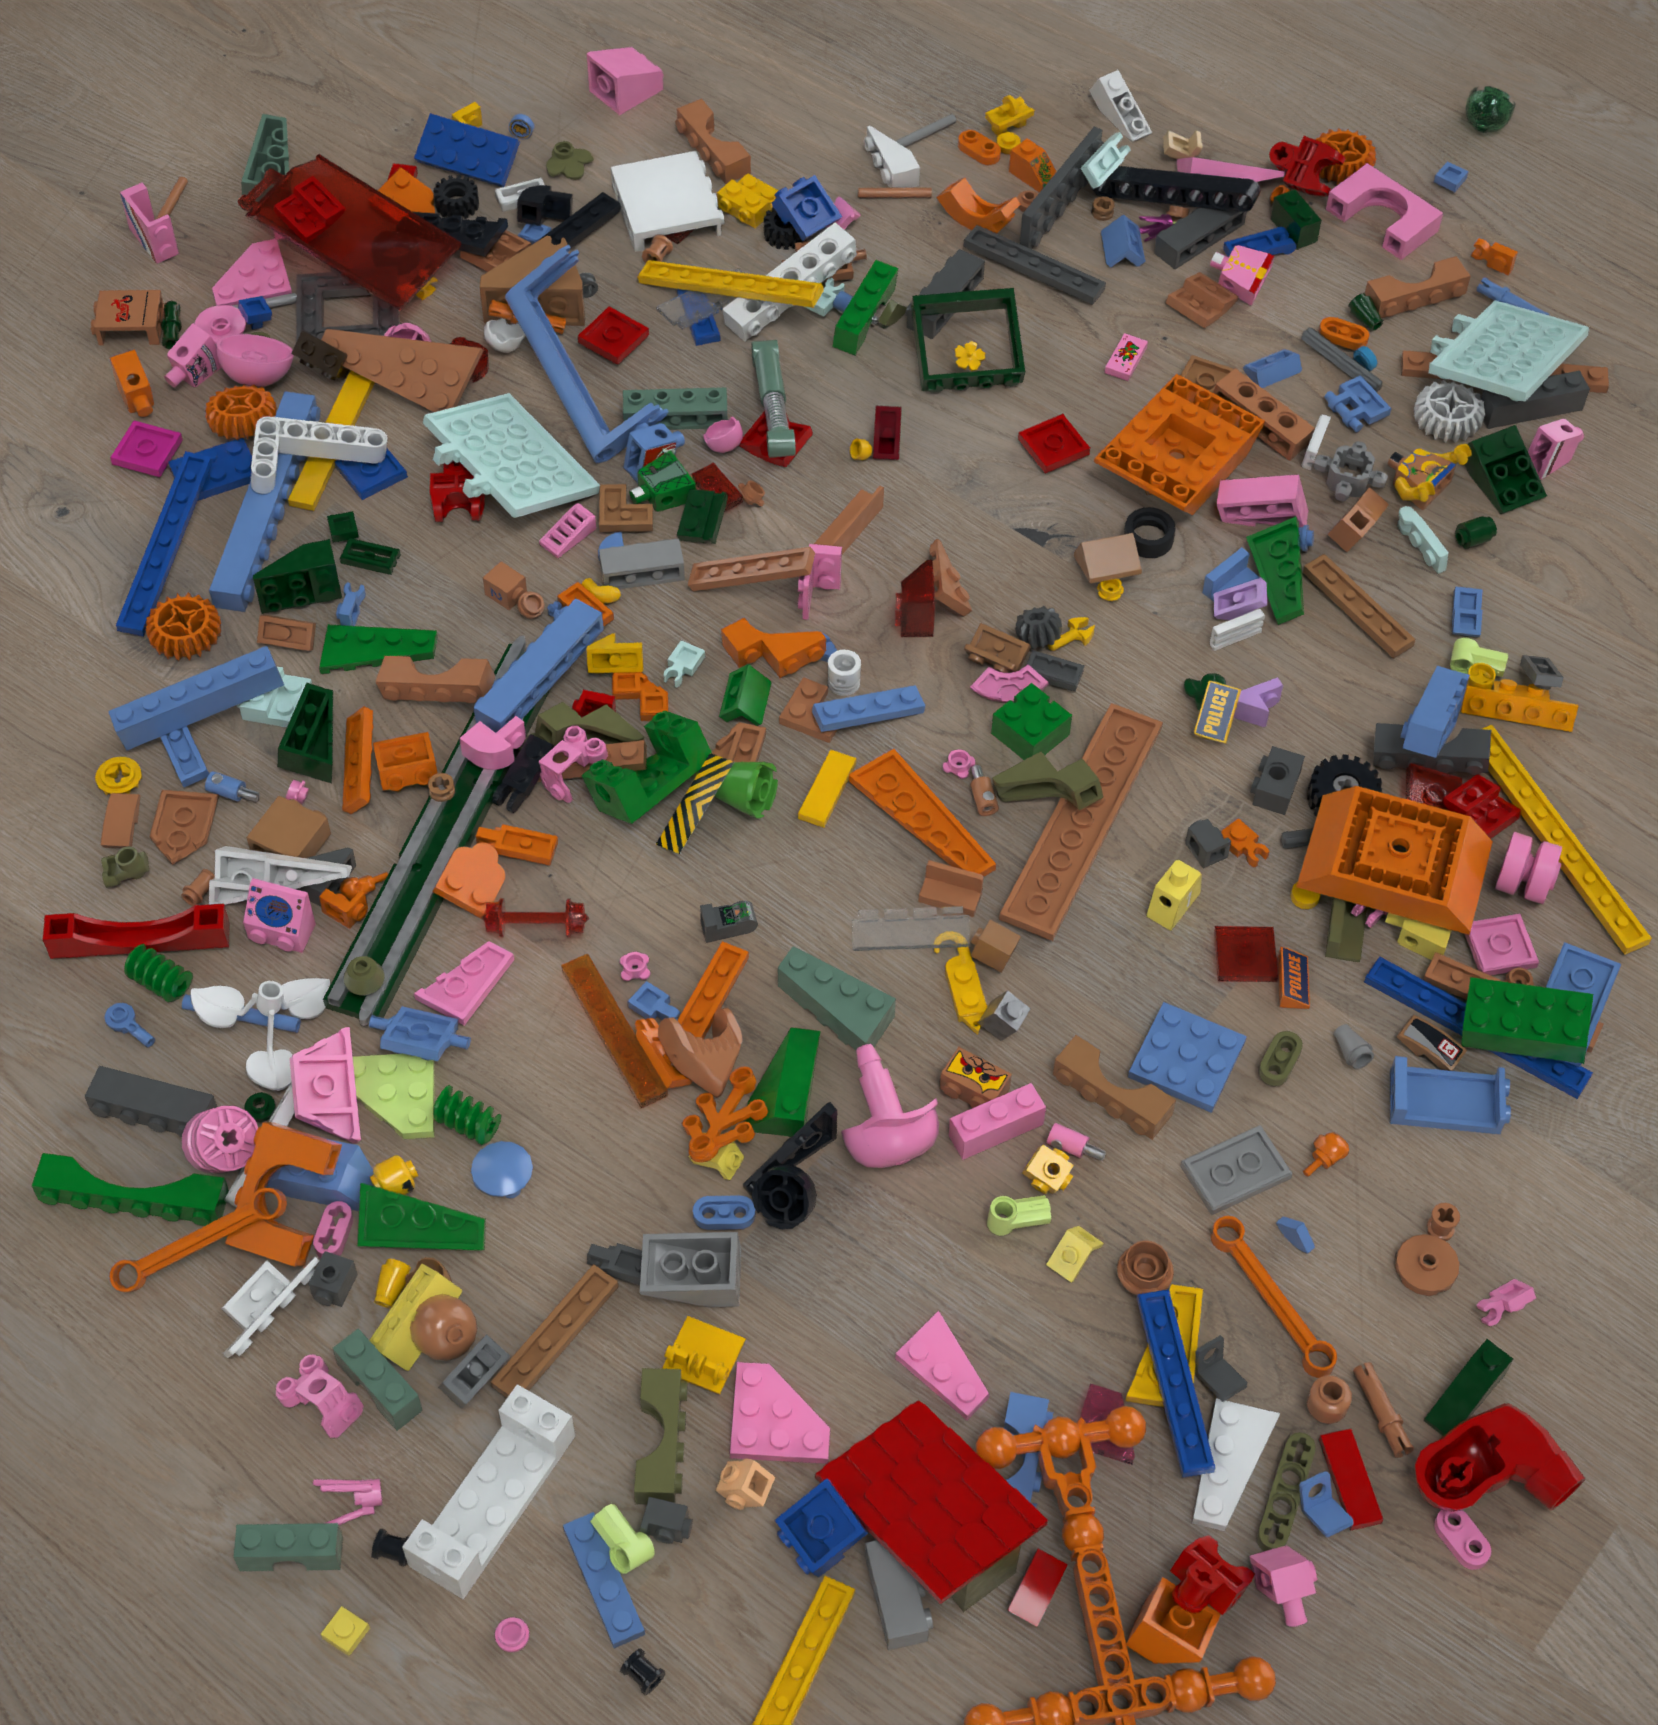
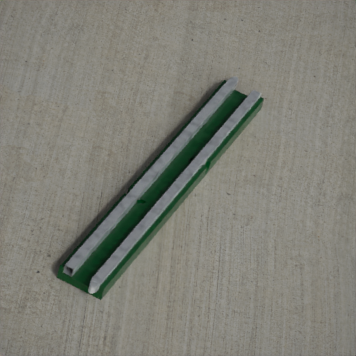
[323,636,551,1026]

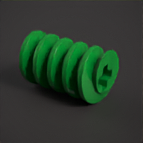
[124,944,193,1002]
[433,1085,502,1145]

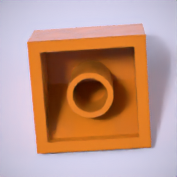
[1126,1577,1221,1664]

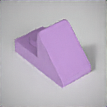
[1214,578,1267,620]
[1233,677,1283,727]

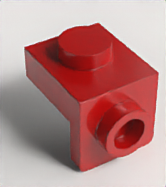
[572,689,616,717]

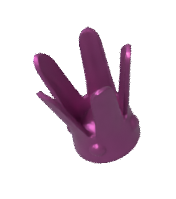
[1139,214,1176,242]

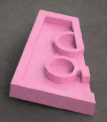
[895,1311,989,1420]

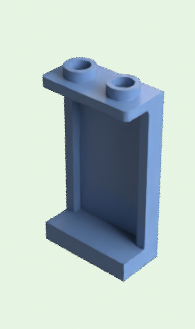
[1390,1056,1511,1134]

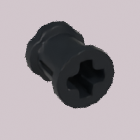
[371,1528,410,1567]
[620,1648,665,1696]

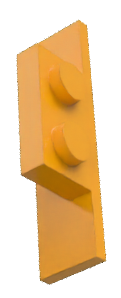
[1461,679,1579,732]

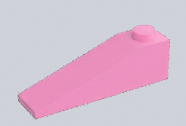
[1177,157,1284,182]

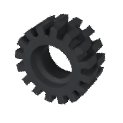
[433,175,479,219]
[764,207,807,250]

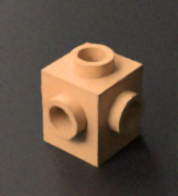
[715,1458,775,1510]

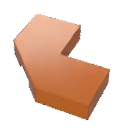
[612,672,668,721]

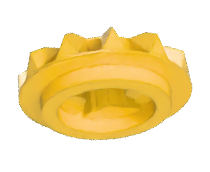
[95,757,142,795]

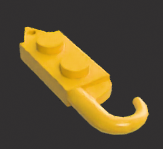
[933,933,987,1035]

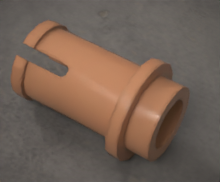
[181,869,215,906]

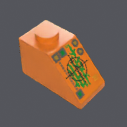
[1009,138,1057,193]

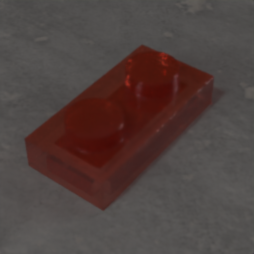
[692,462,743,512]

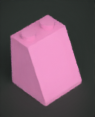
[587,47,663,115]

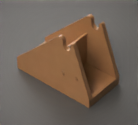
[480,236,585,326]

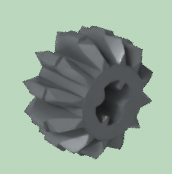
[1015,606,1062,649]

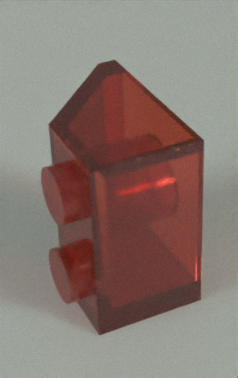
[895,560,935,637]

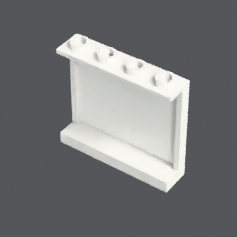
[611,151,724,252]

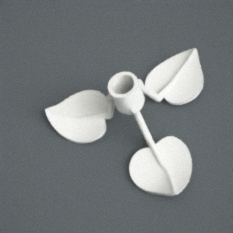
[190,978,330,1091]

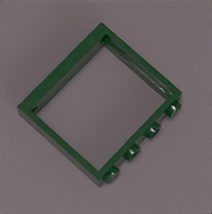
[911,288,1026,393]

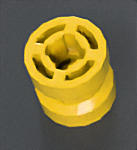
[1467,663,1496,689]

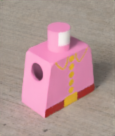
[1210,245,1275,306]

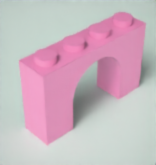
[1326,163,1443,260]

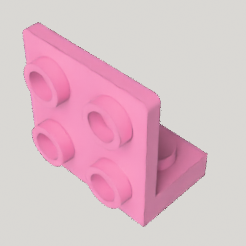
[798,544,842,620]

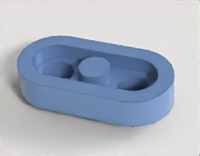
[693,1196,755,1230]

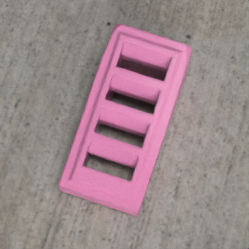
[539,503,596,558]

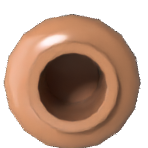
[1307,1375,1352,1424]

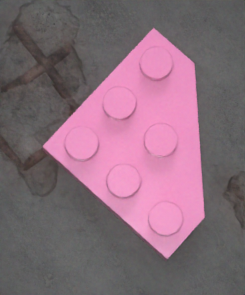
[212,238,292,306]
[730,1362,830,1464]

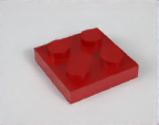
[577,306,649,365]
[1018,414,1090,474]

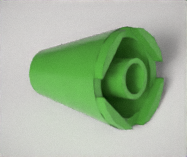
[696,761,778,818]

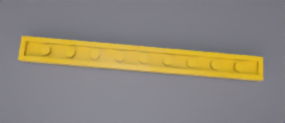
[1482,724,1652,955]

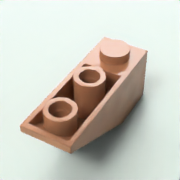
[1327,487,1389,552]

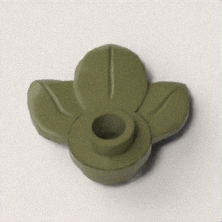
[546,141,594,180]

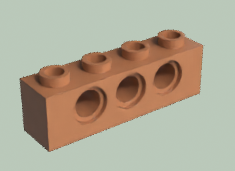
[1213,368,1315,461]

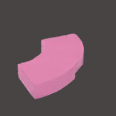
[970,665,1049,702]

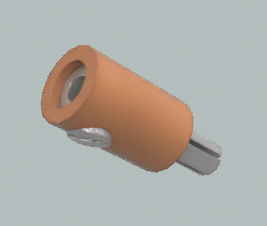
[970,765,999,816]

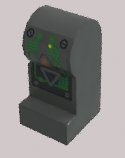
[700,901,758,943]

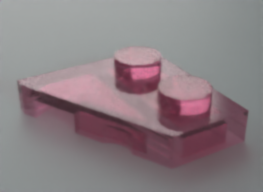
[1080,1383,1135,1465]

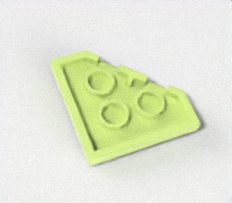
[353,1054,435,1139]

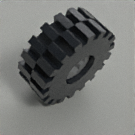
[1307,754,1382,817]

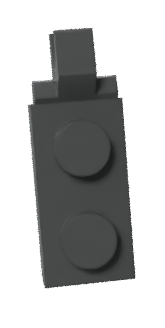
[587,1243,642,1285]

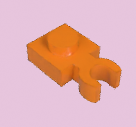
[1471,238,1518,276]
[1221,818,1270,867]

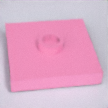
[1465,914,1539,975]

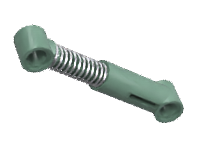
[751,340,796,458]

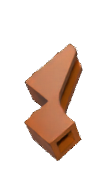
[721,617,826,678]

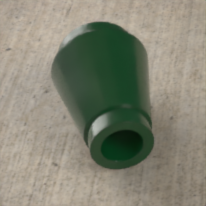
[1348,293,1384,331]

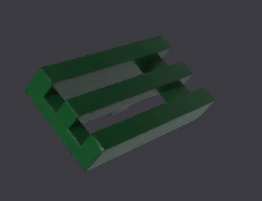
[340,538,401,575]

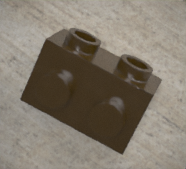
[291,331,350,381]

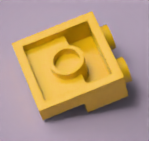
[717,173,779,229]

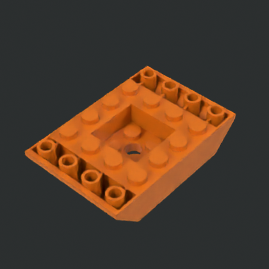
[1094,374,1265,515]
[1296,786,1493,935]

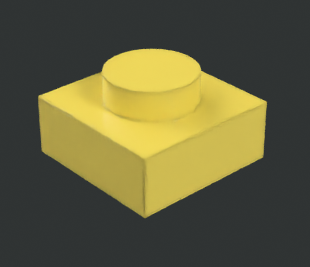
[321,1606,370,1656]

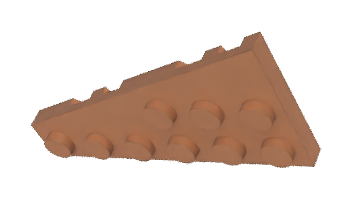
[321,329,484,412]

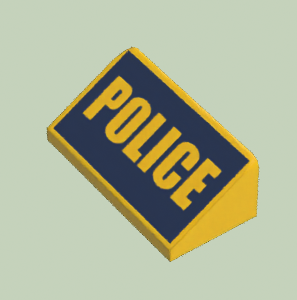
[1194,681,1241,744]

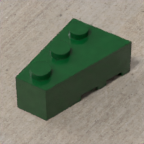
[277,682,333,784]

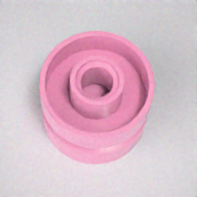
[1495,832,1562,904]

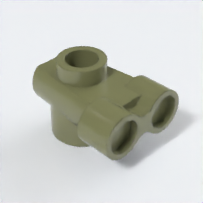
[101,846,149,888]

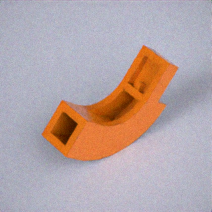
[936,177,1021,233]

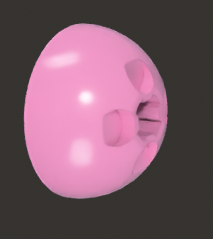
[216,334,294,388]

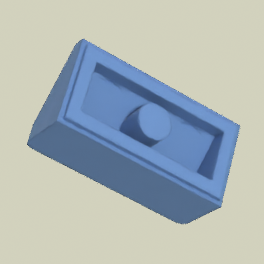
[1243,349,1302,388]

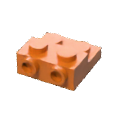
[373,732,438,791]

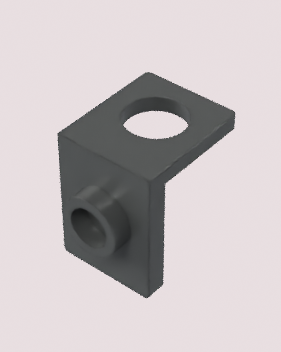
[1195,1335,1247,1402]

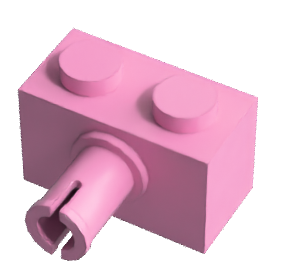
[1249,1545,1317,1627]

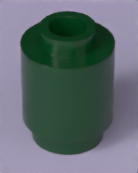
[1455,516,1497,549]

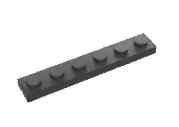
[964,225,1106,305]

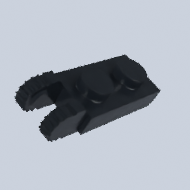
[492,734,555,813]

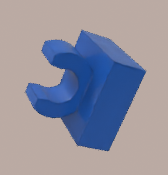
[238,296,272,330]

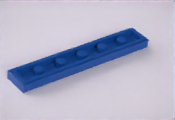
[1137,1289,1216,1478]

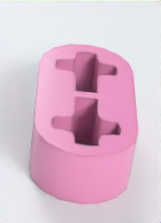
[313,1201,354,1259]

